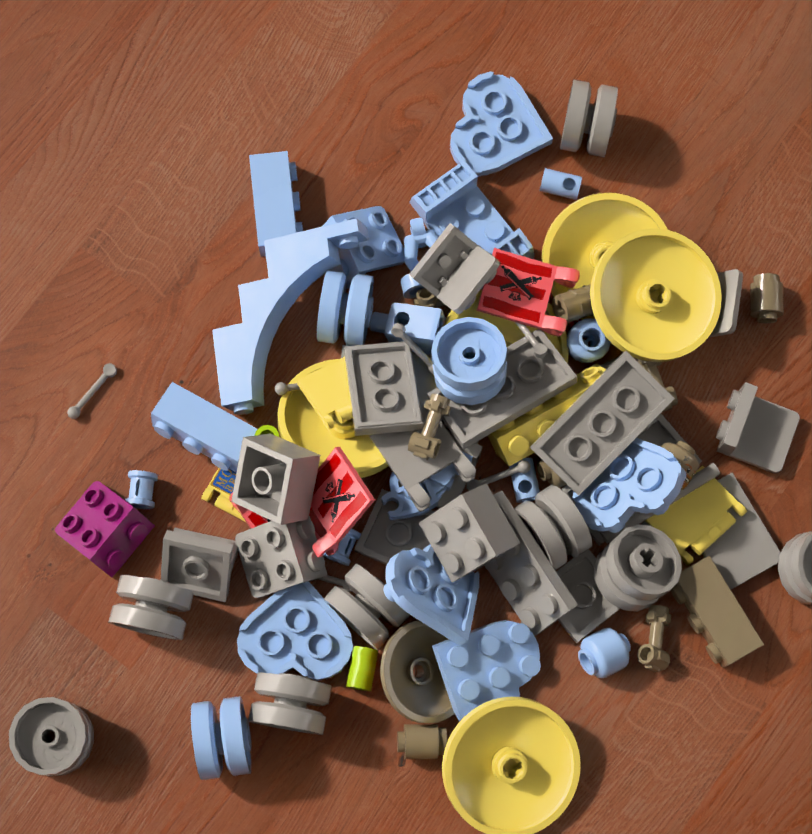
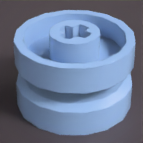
[317,270,374,346]
[431,317,507,405]
[191,696,251,780]

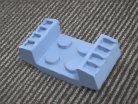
[409,161,534,289]

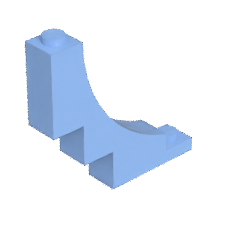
[212,218,369,415]

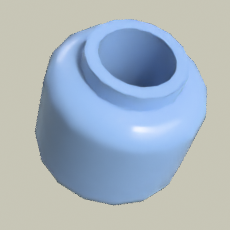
[567,318,611,363]
[578,628,631,678]

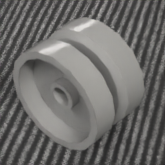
[560,79,618,157]
[514,485,592,570]
[593,524,682,612]
[778,531,812,605]
[324,564,410,650]
[108,575,194,640]
[248,672,332,735]
[9,697,94,776]

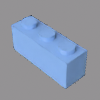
[249,151,303,257]
[151,382,258,473]

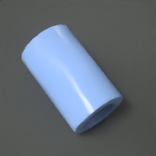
[540,168,582,200]
[509,458,540,503]

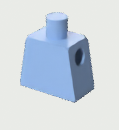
[370,303,446,355]

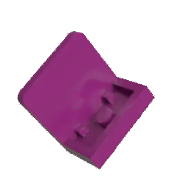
[55,481,155,578]

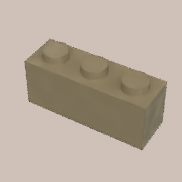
[670,556,764,668]

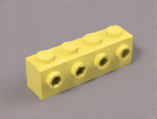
[488,364,606,466]

